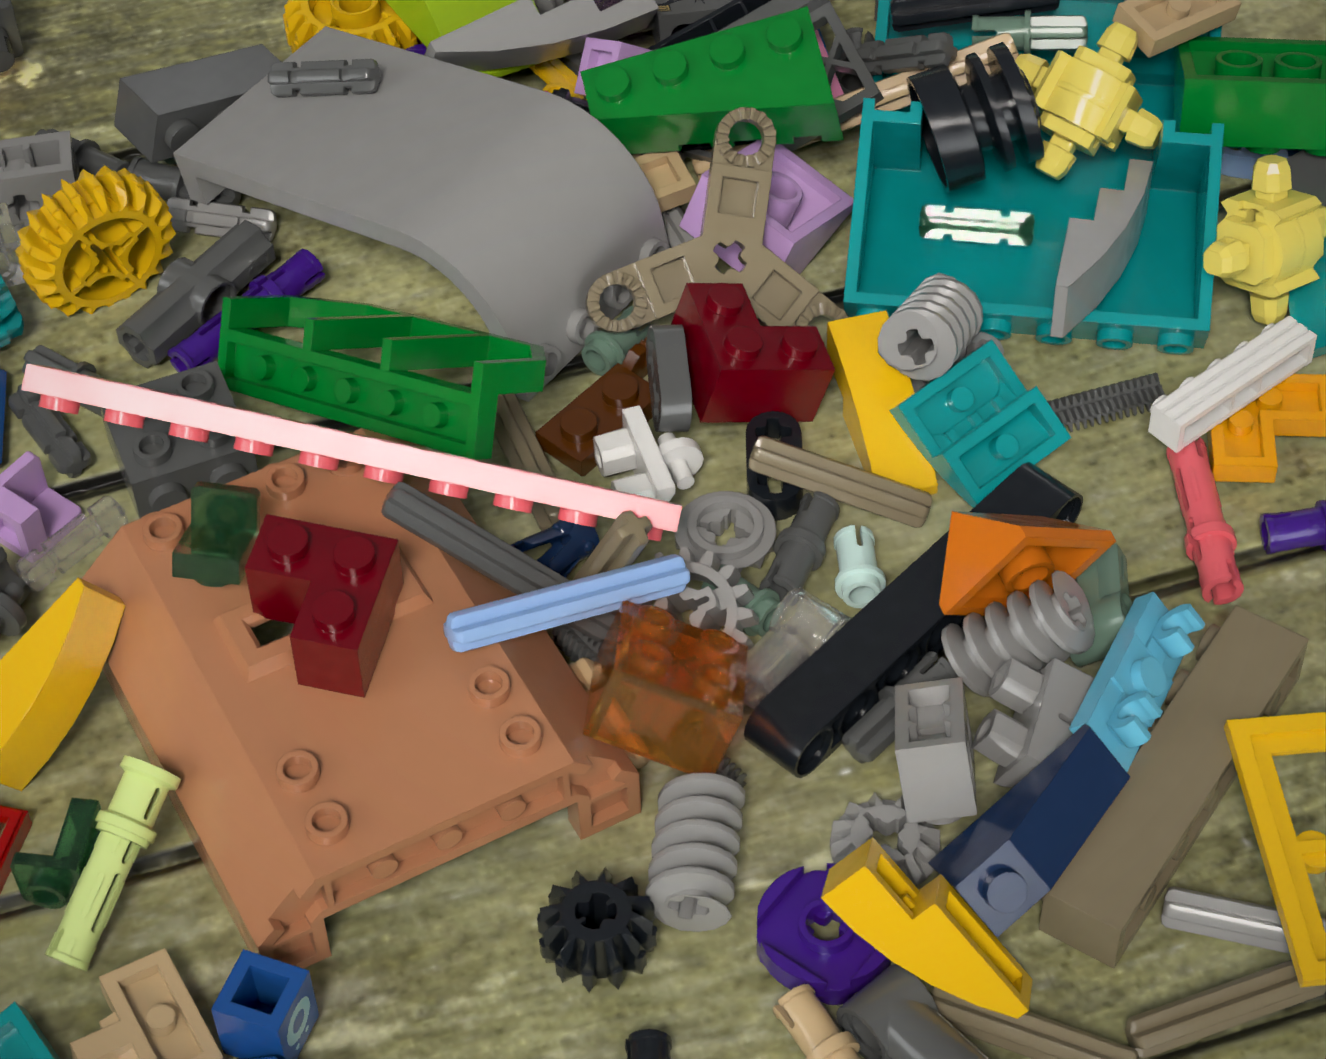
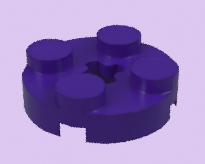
[757,863,892,1006]

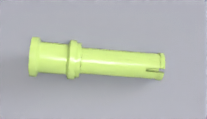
[45,755,181,972]

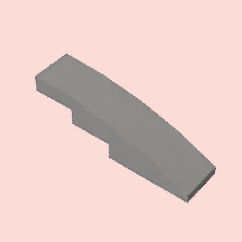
[424,0,659,71]
[1050,159,1153,338]

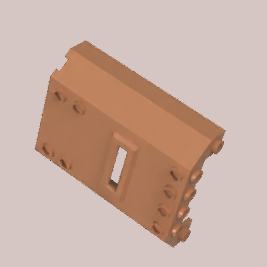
[82,428,641,969]

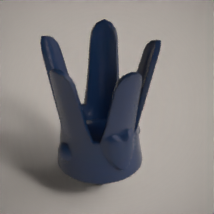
[511,520,600,578]

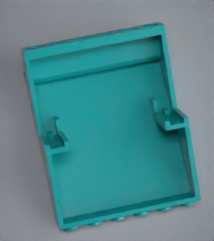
[843,0,1224,355]

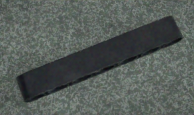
[744,462,1083,778]

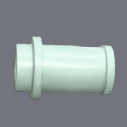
[833,525,886,608]

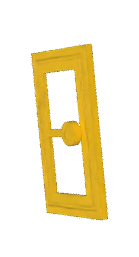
[1224,712,1326,987]

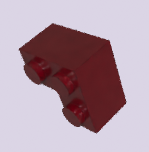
[671,283,835,423]
[245,514,404,698]

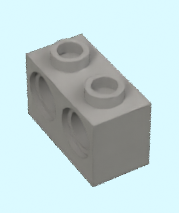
[895,677,977,825]

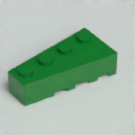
[580,6,844,154]

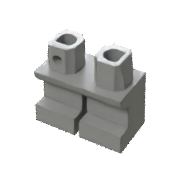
[971,658,1094,788]

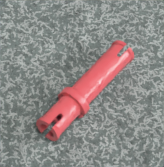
[1166,438,1244,605]

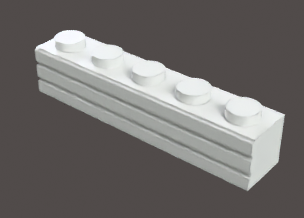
[1148,316,1317,453]

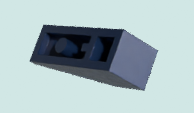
[928,724,1130,937]

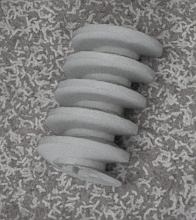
[878,273,983,381]
[941,570,1095,697]
[645,773,745,932]

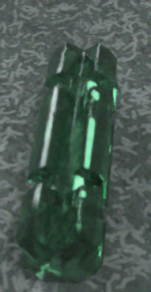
[919,204,1035,247]

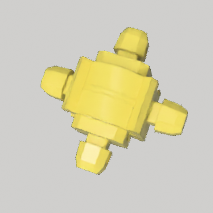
[1015,22,1162,180]
[1203,155,1326,325]

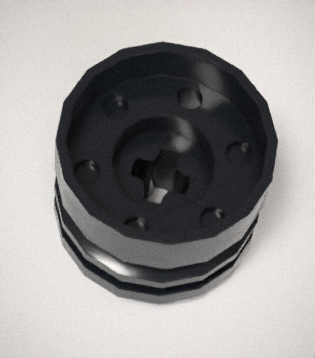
[906,42,1044,193]

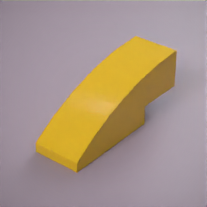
[827,310,938,495]
[0,577,126,792]
[821,837,1033,1019]

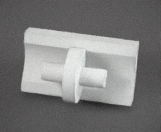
[593,405,704,502]

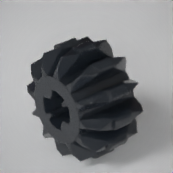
[537,867,658,993]

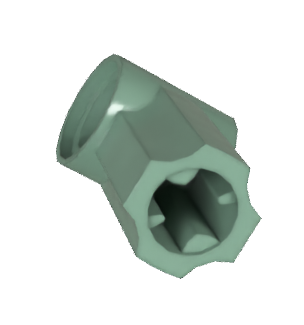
[1070,544,1133,667]

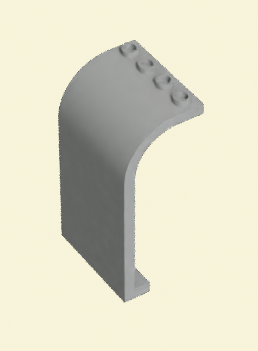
[173,26,670,402]

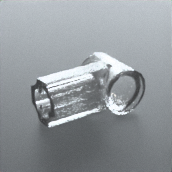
[730,587,852,709]

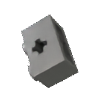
[0,130,80,232]

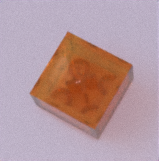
[583,601,748,774]

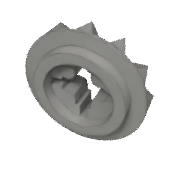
[675,491,776,573]
[830,792,940,886]

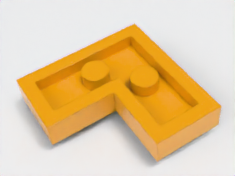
[1207,374,1326,483]

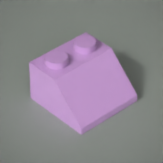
[679,140,853,274]

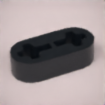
[746,411,803,521]

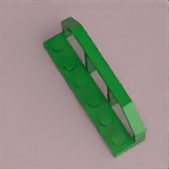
[217,295,546,460]

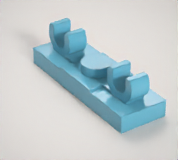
[1069,592,1205,772]

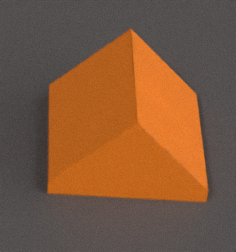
[939,511,1116,616]

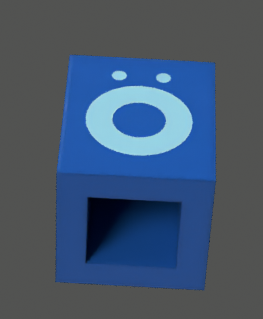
[211,949,319,1059]

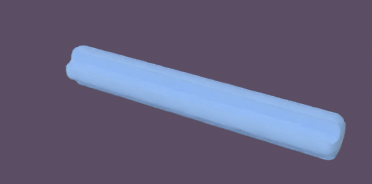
[443,554,691,653]

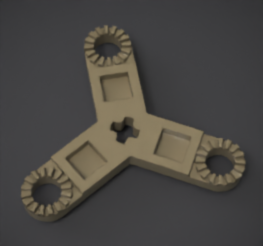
[585,107,849,334]

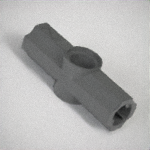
[116,220,276,369]

